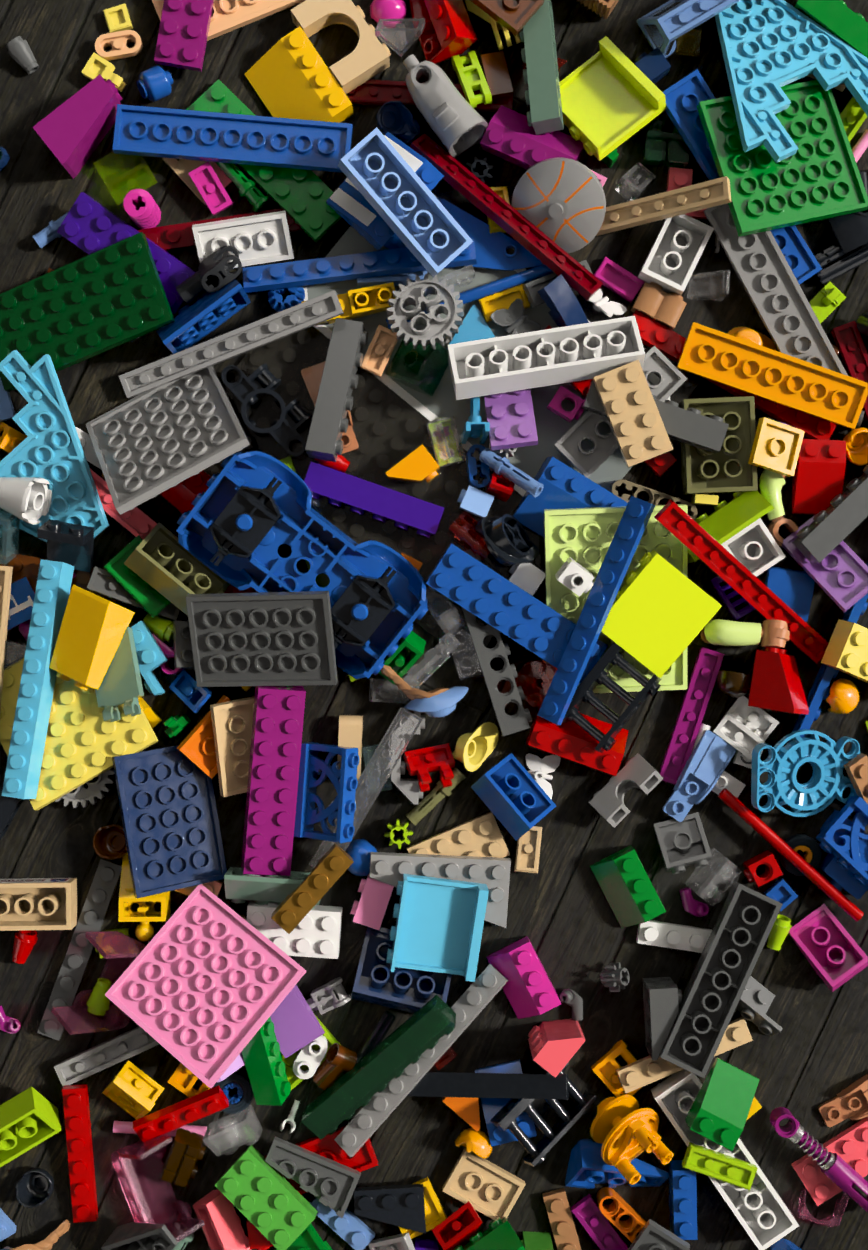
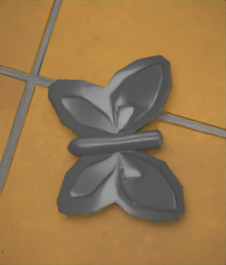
[490,298,541,335]

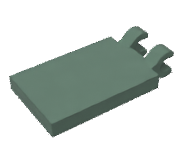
[95,627,144,722]

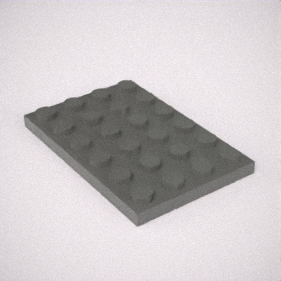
[186,591,338,687]

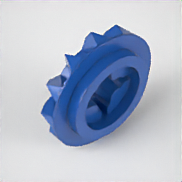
[268,286,305,312]

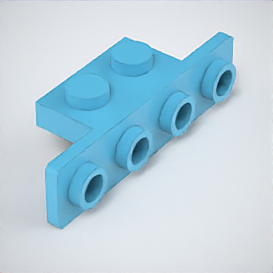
[131,621,168,695]

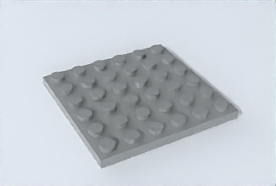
[86,366,250,515]

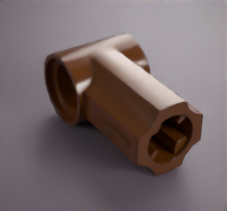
[312,1043,357,1090]

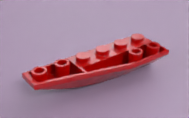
[409,0,477,63]

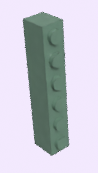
[519,0,564,135]

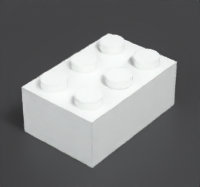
[638,214,714,295]

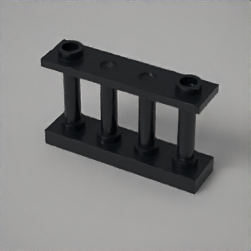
[562,642,662,753]
[490,1062,598,1167]

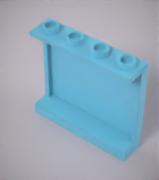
[386,874,489,982]

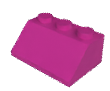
[487,936,561,1019]

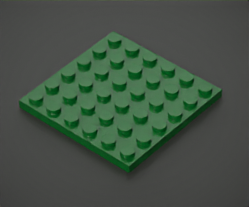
[696,80,868,237]

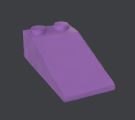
[270,985,325,1059]

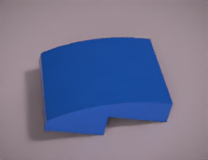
[761,567,815,622]

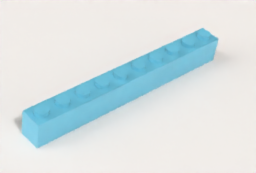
[1,559,74,799]

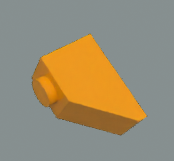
[385,444,440,483]

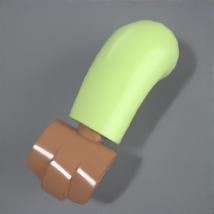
[759,469,799,546]
[700,619,790,648]

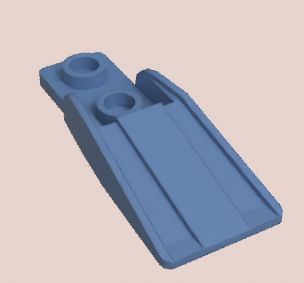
[662,730,736,822]

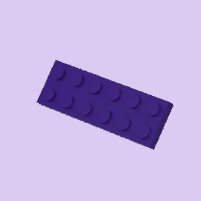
[57,192,196,315]

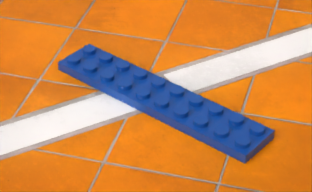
[663,69,822,285]
[112,104,353,173]

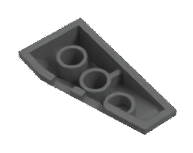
[101,1222,178,1250]

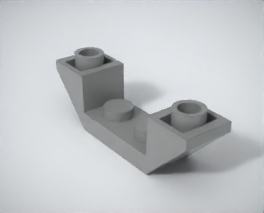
[391,711,425,805]

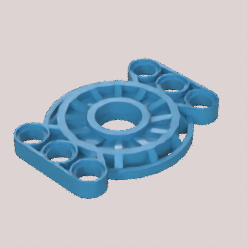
[751,729,860,817]

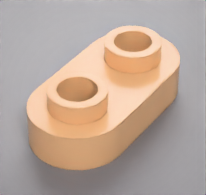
[95,30,143,61]

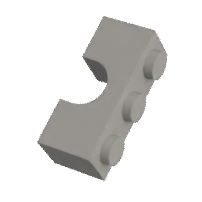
[589,753,664,828]

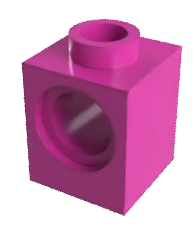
[547,386,584,423]

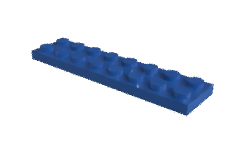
[425,543,608,683]

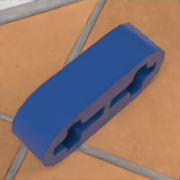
[466,444,490,490]

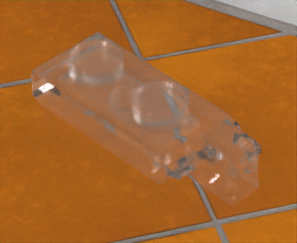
[403,632,460,687]

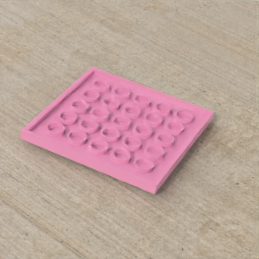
[105,884,307,1088]

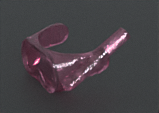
[798,1188,849,1228]

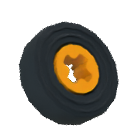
[779,834,822,876]

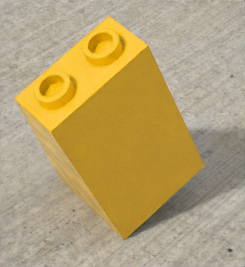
[49,584,135,691]

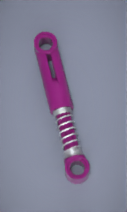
[769,1107,868,1213]

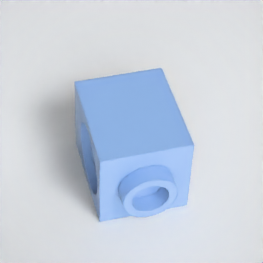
[457,485,495,519]

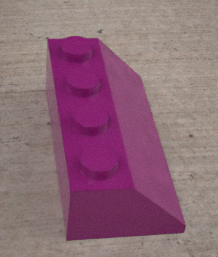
[480,105,584,170]

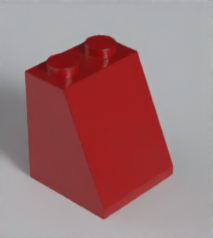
[748,647,809,715]

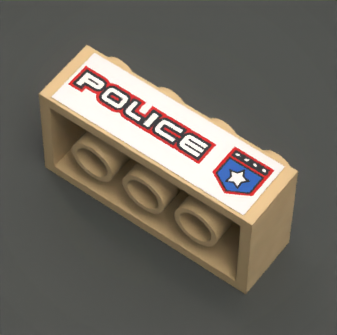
[0,878,78,931]

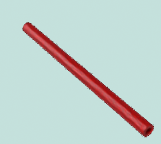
[718,788,864,921]

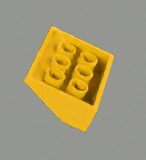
[244,26,354,123]

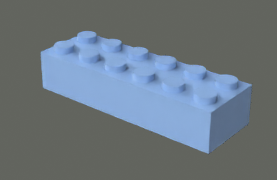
[338,127,473,277]

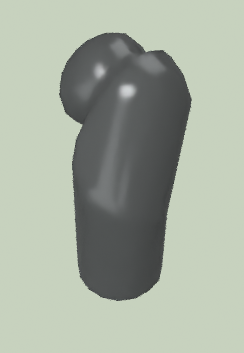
[560,989,583,1021]

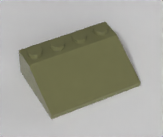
[679,396,758,495]

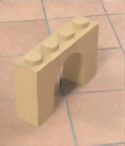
[291,0,391,94]

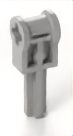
[306,977,352,1015]

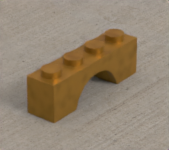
[271,843,354,934]

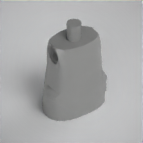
[402,54,488,157]

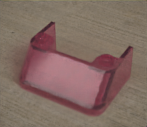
[51,931,147,1035]
[111,1136,205,1242]

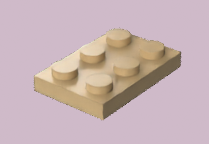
[442,1148,526,1220]

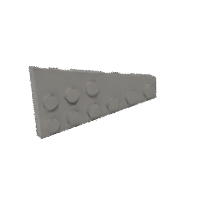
[369,852,511,928]

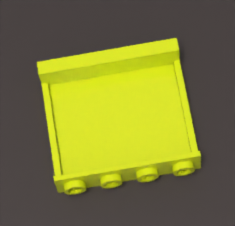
[559,36,666,161]
[601,549,722,678]

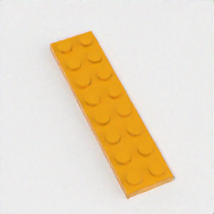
[676,322,868,429]

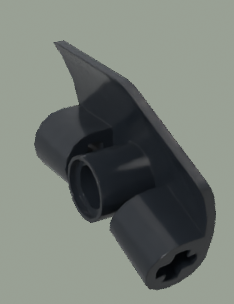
[827,172,868,254]

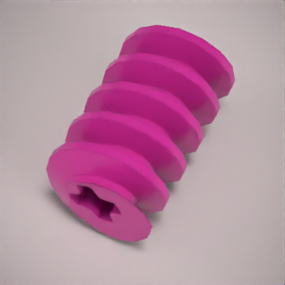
[123,189,161,229]

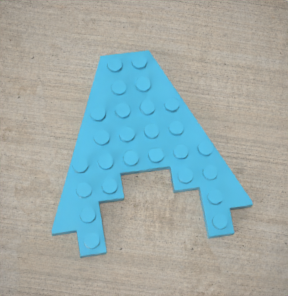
[715,0,868,163]
[0,350,109,542]

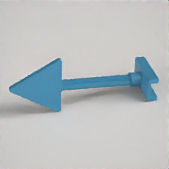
[446,304,495,444]

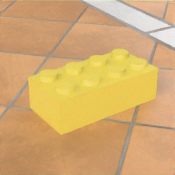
[821,619,868,683]

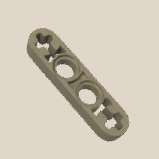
[610,479,698,520]

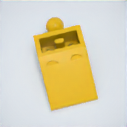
[118,853,171,942]

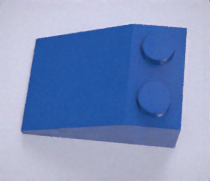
[475,1060,537,1147]

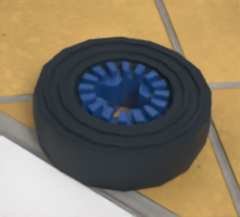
[213,1071,254,1114]

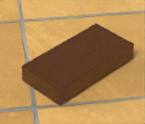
[480,51,513,100]

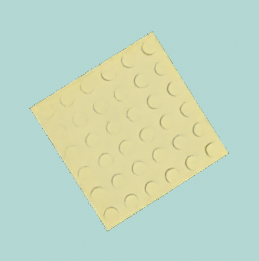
[0,659,158,810]

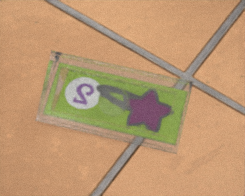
[427,416,466,467]

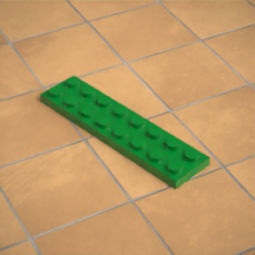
[186,79,342,242]

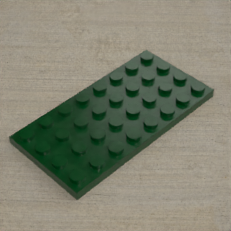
[0,232,175,392]

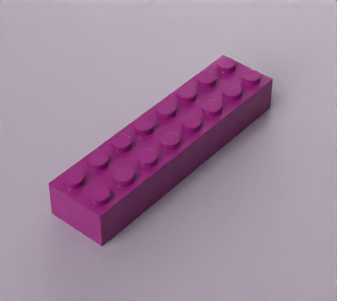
[241,686,306,876]

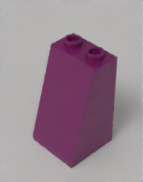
[33,74,123,179]

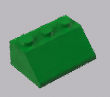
[590,845,666,928]
[452,1217,525,1250]

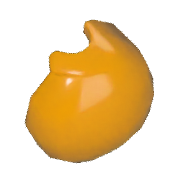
[843,427,868,466]
[826,678,859,714]
[455,1128,492,1159]

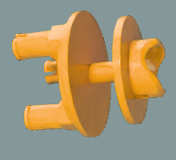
[590,1095,674,1185]

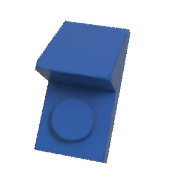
[169,669,212,714]

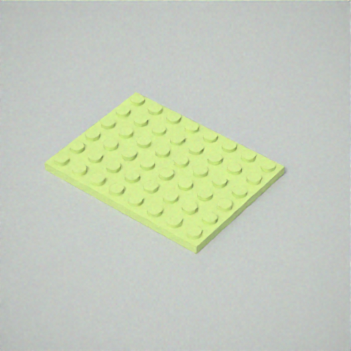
[544,504,688,693]

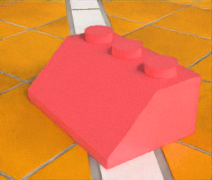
[528,1018,586,1078]

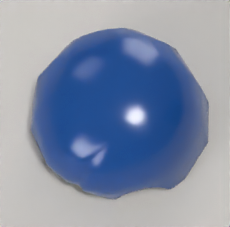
[344,839,377,876]

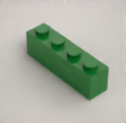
[794,0,868,58]
[241,1017,291,1106]

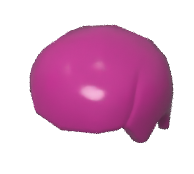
[370,0,407,28]

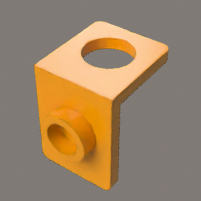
[0,422,28,453]

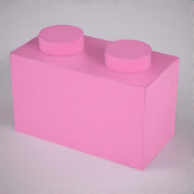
[350,875,394,930]

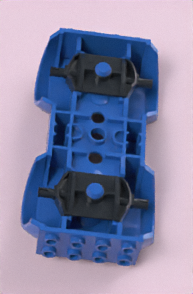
[176,451,428,679]

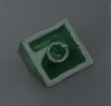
[385,338,449,396]

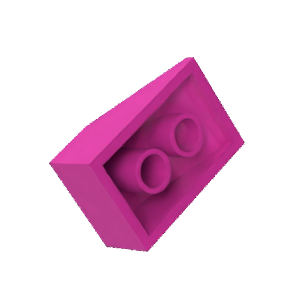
[789,904,868,992]

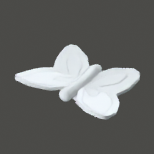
[589,289,627,317]
[525,753,561,800]

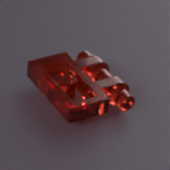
[448,511,490,559]

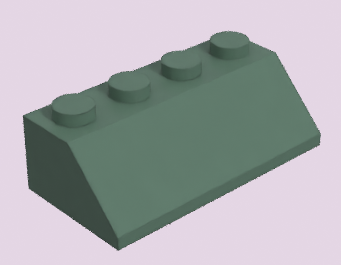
[224,867,321,908]

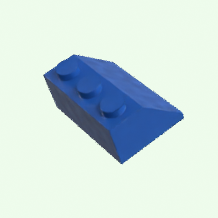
[471,753,556,841]

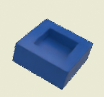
[764,878,798,911]

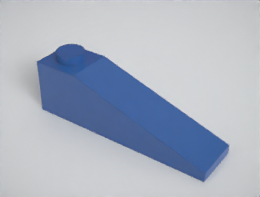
[565,1139,669,1189]

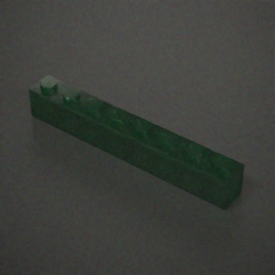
[301,995,456,1140]

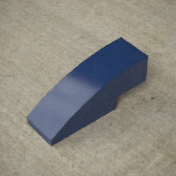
[537,274,589,327]

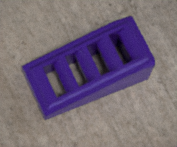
[710,575,755,620]

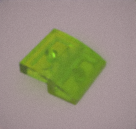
[93,152,158,206]

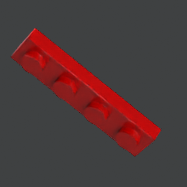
[133,1085,229,1143]

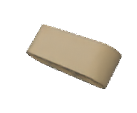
[338,715,363,783]

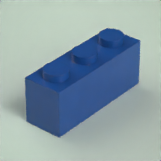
[668,1160,698,1240]

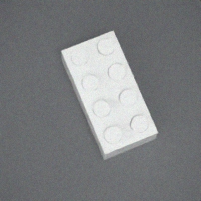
[247,901,343,959]

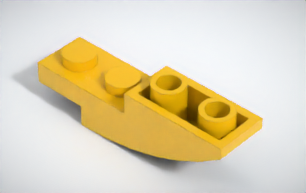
[301,282,395,325]

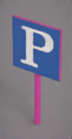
[8,573,76,630]

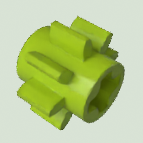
[384,819,413,849]

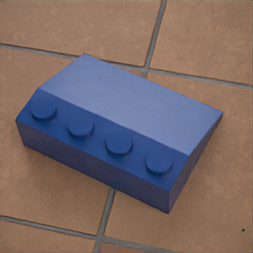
[156,279,251,354]
[513,456,628,538]

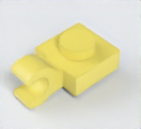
[81,53,126,92]

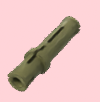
[406,767,466,825]

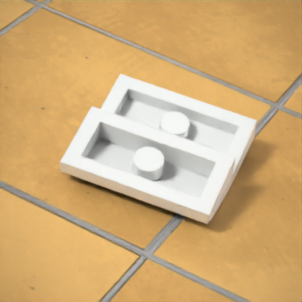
[713,696,779,760]

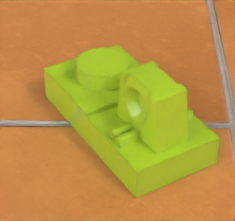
[809,282,846,324]

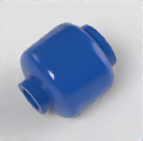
[137,66,173,102]

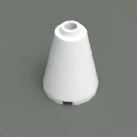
[0,477,52,525]

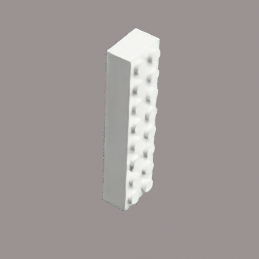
[447,316,645,400]
[651,1069,799,1250]

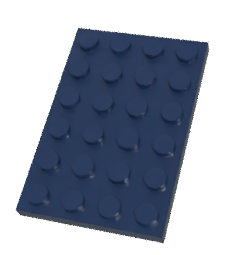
[112,745,227,898]

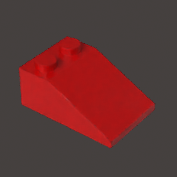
[792,439,846,515]

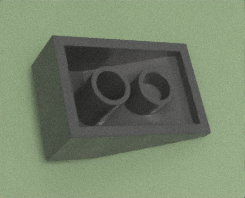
[642,977,682,1060]

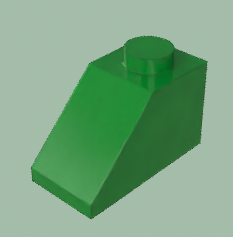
[379,631,426,685]

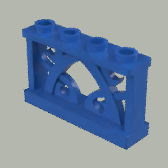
[294,742,359,843]
[816,796,868,887]

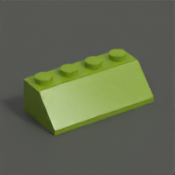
[688,491,774,563]

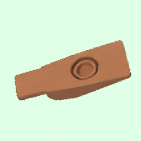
[301,362,359,455]
[818,1074,868,1127]

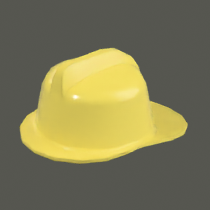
[452,722,499,772]

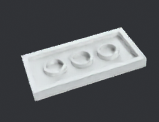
[192,210,294,268]

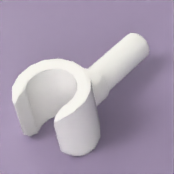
[280,1100,300,1134]

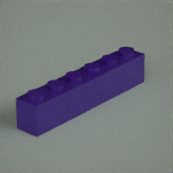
[304,461,444,538]

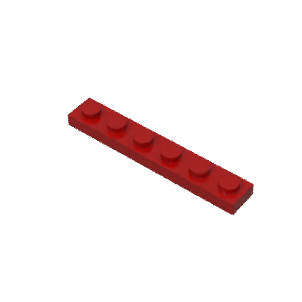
[62,1084,98,1223]

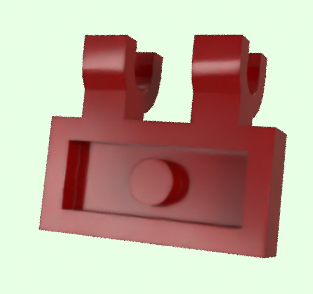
[403,743,455,792]

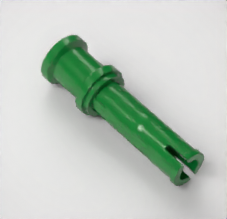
[215,162,271,212]

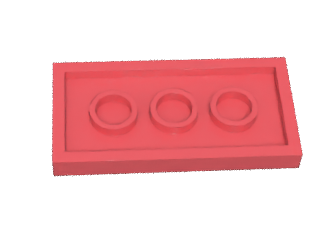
[791,1117,868,1206]

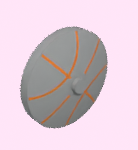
[511,157,606,253]

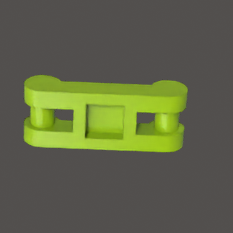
[451,51,492,108]

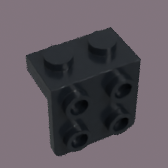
[37,519,94,572]

